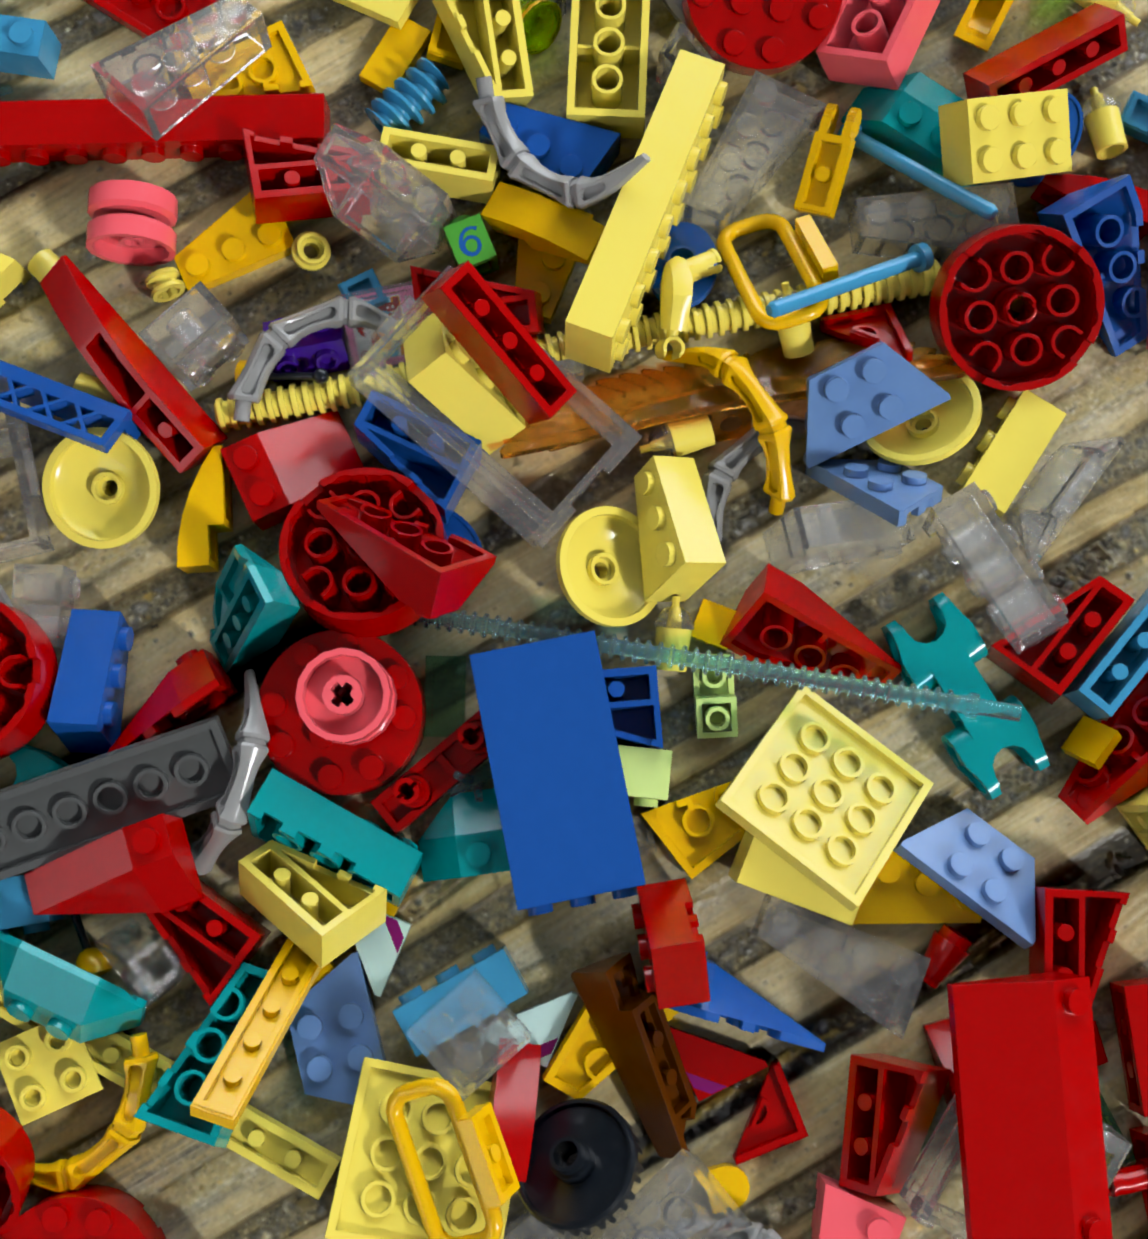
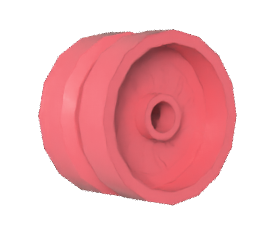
[86,180,178,266]
[295,648,397,746]

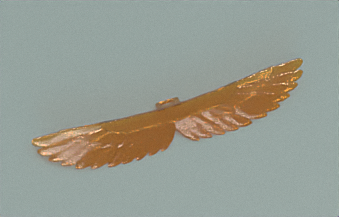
[499,338,965,459]

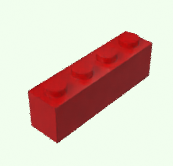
[963,3,1128,99]
[421,260,577,425]

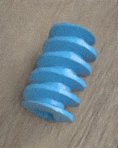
[364,57,449,133]

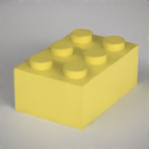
[938,88,1072,186]

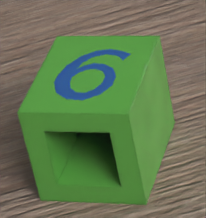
[443,213,499,276]

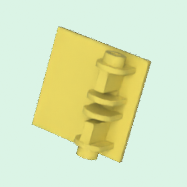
[0,1024,103,1126]

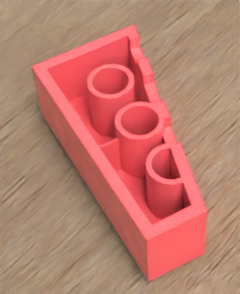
[811,1172,907,1239]

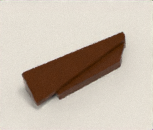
[571,952,697,1160]

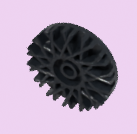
[517,1098,643,1236]

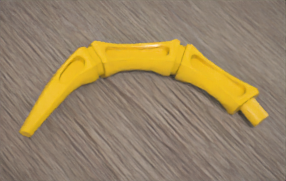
[663,347,795,516]
[31,1032,159,1193]

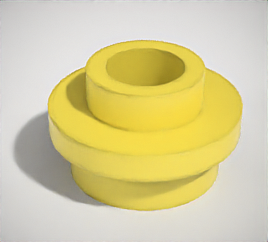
[291,231,331,271]

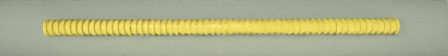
[214,258,941,433]

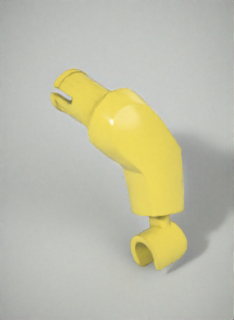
[655,248,723,360]

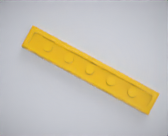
[190,938,321,1130]

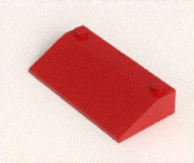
[947,971,1113,1239]

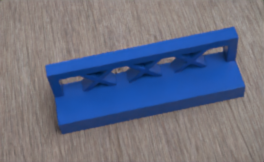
[0,360,141,453]

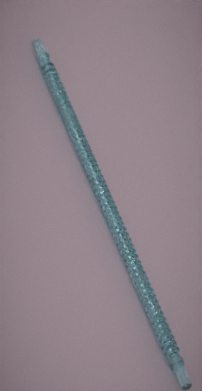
[299,602,1022,722]

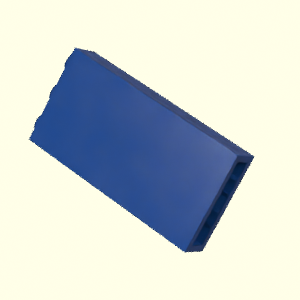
[469,630,646,916]

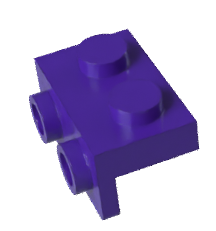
[263,318,350,382]

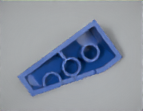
[1037,174,1148,357]
[669,951,826,1052]

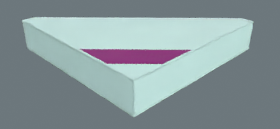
[355,914,412,997]
[476,991,578,1068]

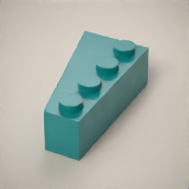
[247,768,423,907]
[133,962,268,1148]

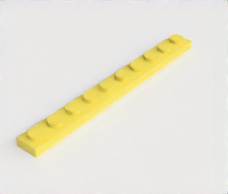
[0,992,342,1200]

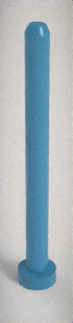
[837,122,998,220]
[766,242,934,318]

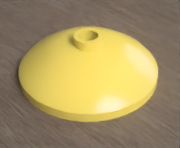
[865,362,983,466]
[42,427,160,549]
[556,506,657,627]

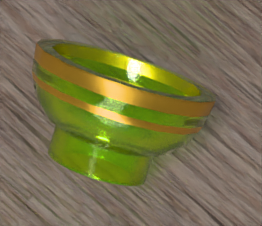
[520,0,562,55]

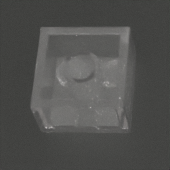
[138,281,250,392]
[406,968,531,1101]

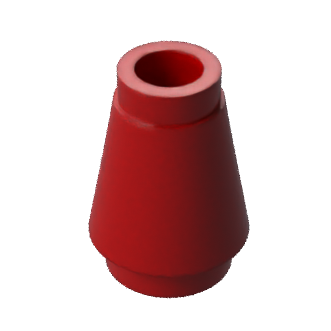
[916,923,973,989]

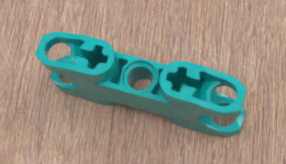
[881,592,1050,800]

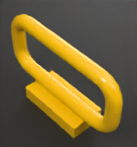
[716,213,839,331]
[386,1077,520,1239]

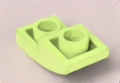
[691,652,738,739]

